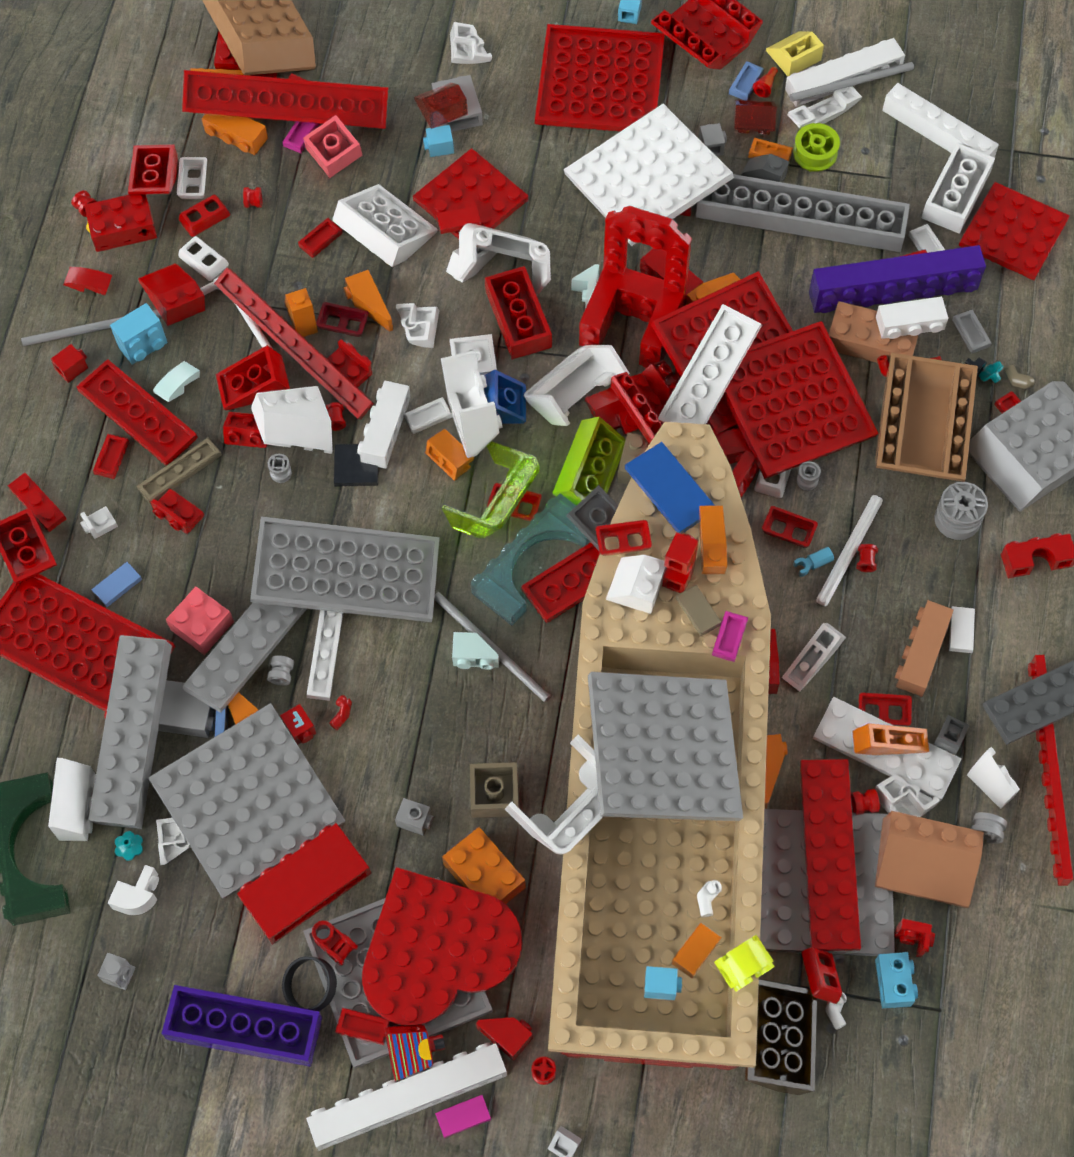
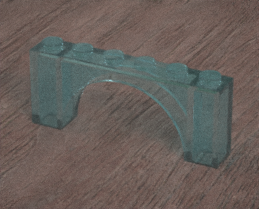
[471,493,590,626]

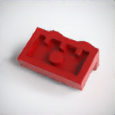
[327,339,372,388]
[223,412,268,448]
[151,488,205,534]
[894,919,935,958]

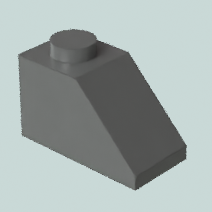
[741,154,789,183]

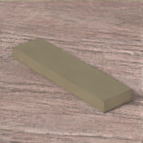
[137,437,222,505]

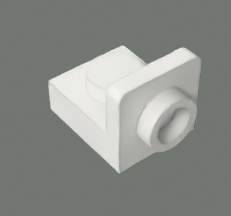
[80,506,118,539]

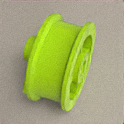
[793,123,840,172]

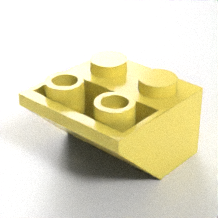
[766,31,824,76]

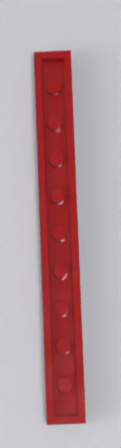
[214,268,375,420]
[1028,655,1073,886]

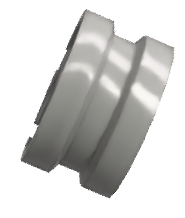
[971,812,1007,844]

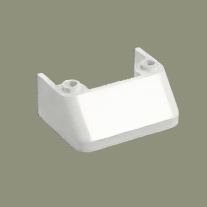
[459,223,551,296]
[524,345,630,426]
[441,350,502,458]
[505,735,603,854]

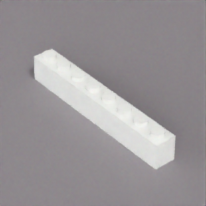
[306,1042,507,1151]

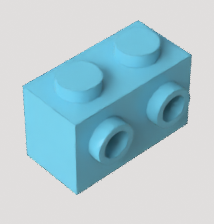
[875,952,918,1009]

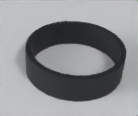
[282,956,337,1011]

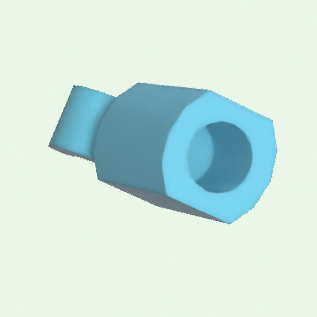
[793,547,834,577]

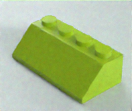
[553,417,626,507]

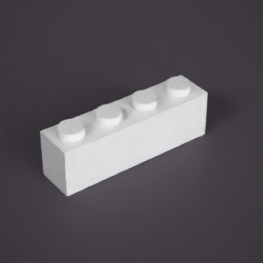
[357,380,410,469]

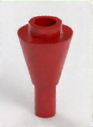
[753,67,778,98]

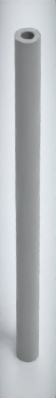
[789,62,914,102]
[21,310,161,346]
[434,592,551,703]

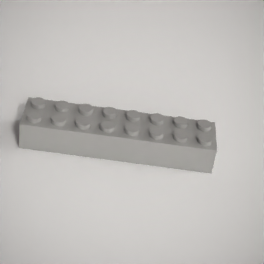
[88,635,172,829]

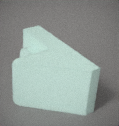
[571,264,599,309]

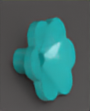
[979,361,1004,383]
[115,831,143,861]

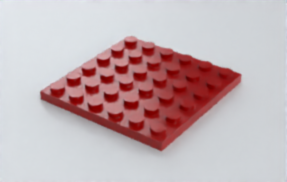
[535,24,665,132]
[651,271,793,435]
[723,321,879,479]

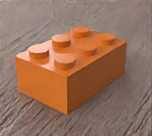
[442,827,526,904]

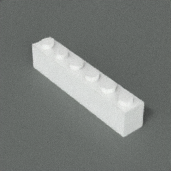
[785,38,905,107]
[882,83,999,158]

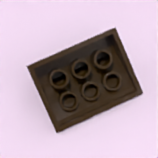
[745,980,817,1095]

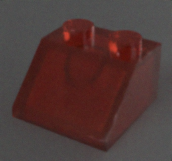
[414,83,468,129]
[733,100,777,134]

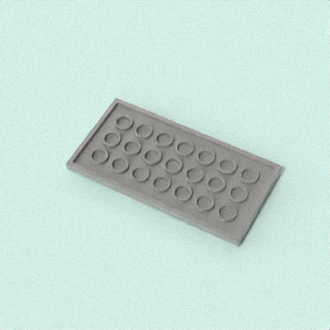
[250,517,440,622]

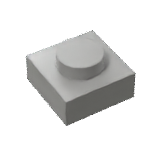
[548,1126,582,1157]

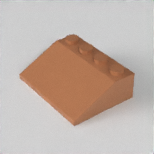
[875,811,984,908]

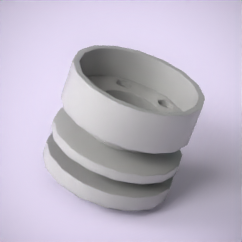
[934,482,988,540]

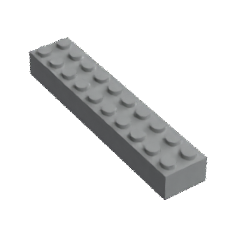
[696,174,910,252]

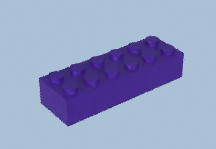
[162,985,322,1067]

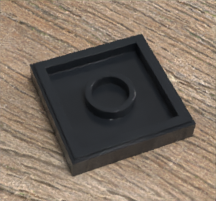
[334,444,378,487]

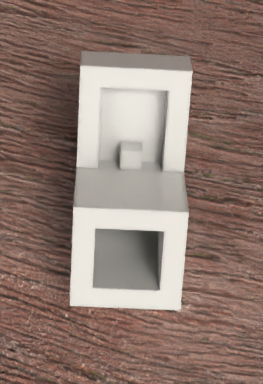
[108,865,159,915]

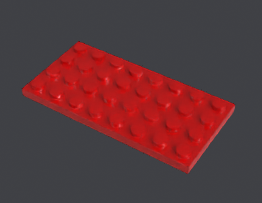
[0,574,176,712]

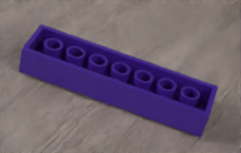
[809,245,986,313]

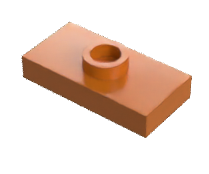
[748,138,793,161]

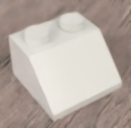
[606,555,666,614]

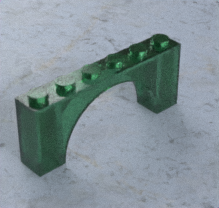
[0,772,71,926]

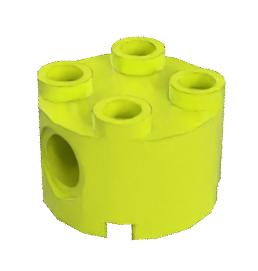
[714,935,774,992]

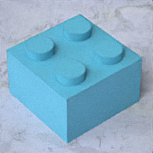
[110,303,168,364]

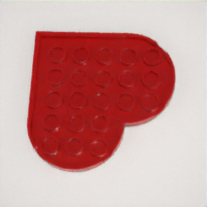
[362,867,523,1026]

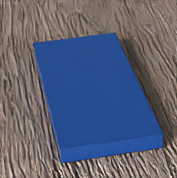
[625,442,715,534]

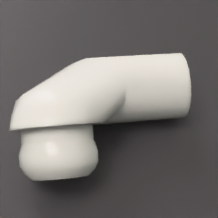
[697,880,722,917]
[825,992,847,1030]

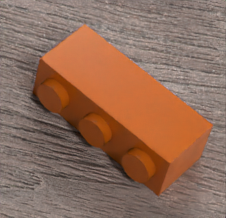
[201,114,268,155]

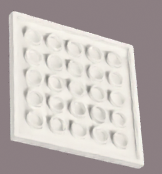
[564,104,734,246]

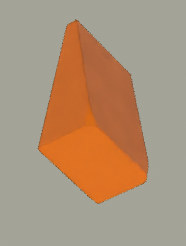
[672,923,722,979]

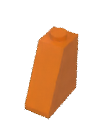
[285,288,318,337]

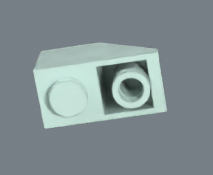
[452,632,499,670]

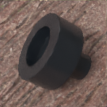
[964,357,987,377]

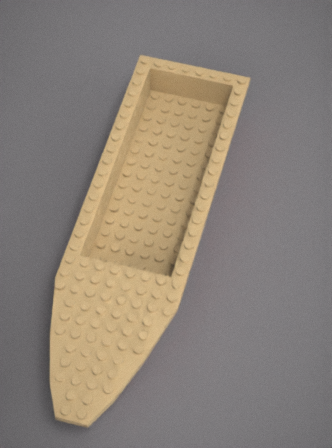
[548,422,771,1070]

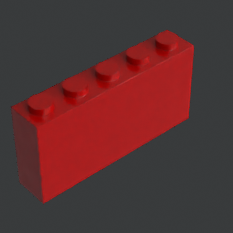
[237,823,371,945]

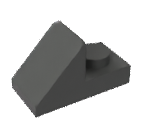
[934,715,969,755]

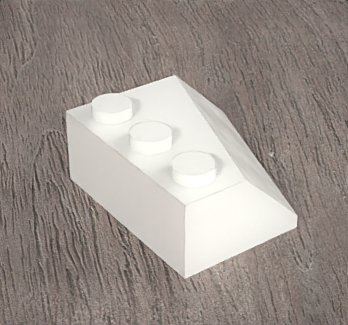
[251,386,333,454]

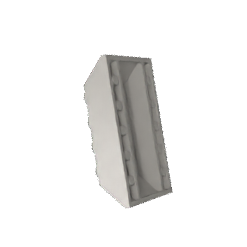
[968,381,1074,512]

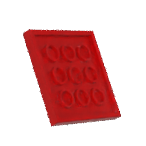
[413,148,528,239]
[958,182,1070,280]

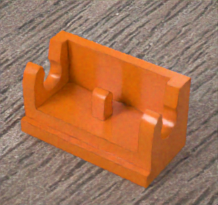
[425,429,474,481]

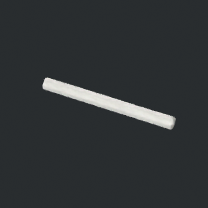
[816,495,883,606]

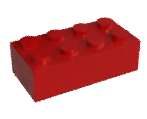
[485,266,552,360]

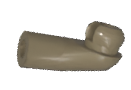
[1004,365,1035,389]

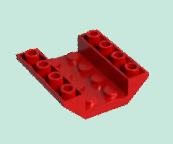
[651,0,763,70]
[611,360,707,444]

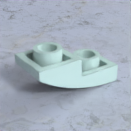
[153,361,200,402]

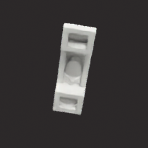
[787,86,862,128]

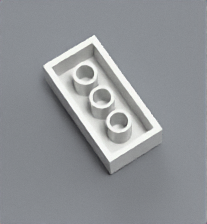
[921,143,995,234]

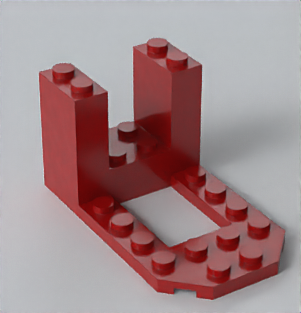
[579,206,692,368]

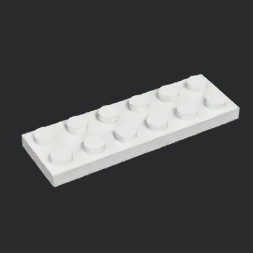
[658,304,762,424]
[813,697,961,801]

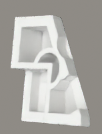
[450,22,492,64]
[396,303,439,348]
[967,747,1020,809]
[875,774,941,817]
[156,818,190,865]

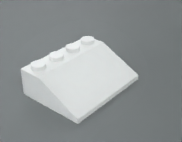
[332,184,438,267]

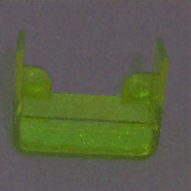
[442,441,540,539]

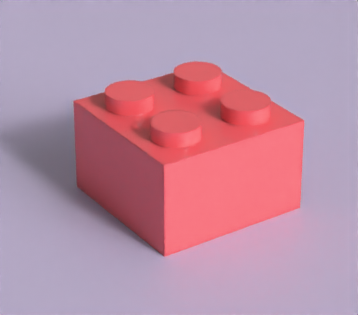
[303,115,363,178]
[166,587,234,655]

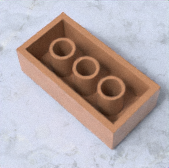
[829,301,918,363]

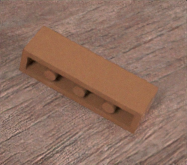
[894,600,954,697]

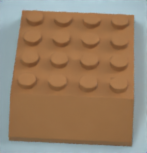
[202,0,316,75]
[875,353,978,482]

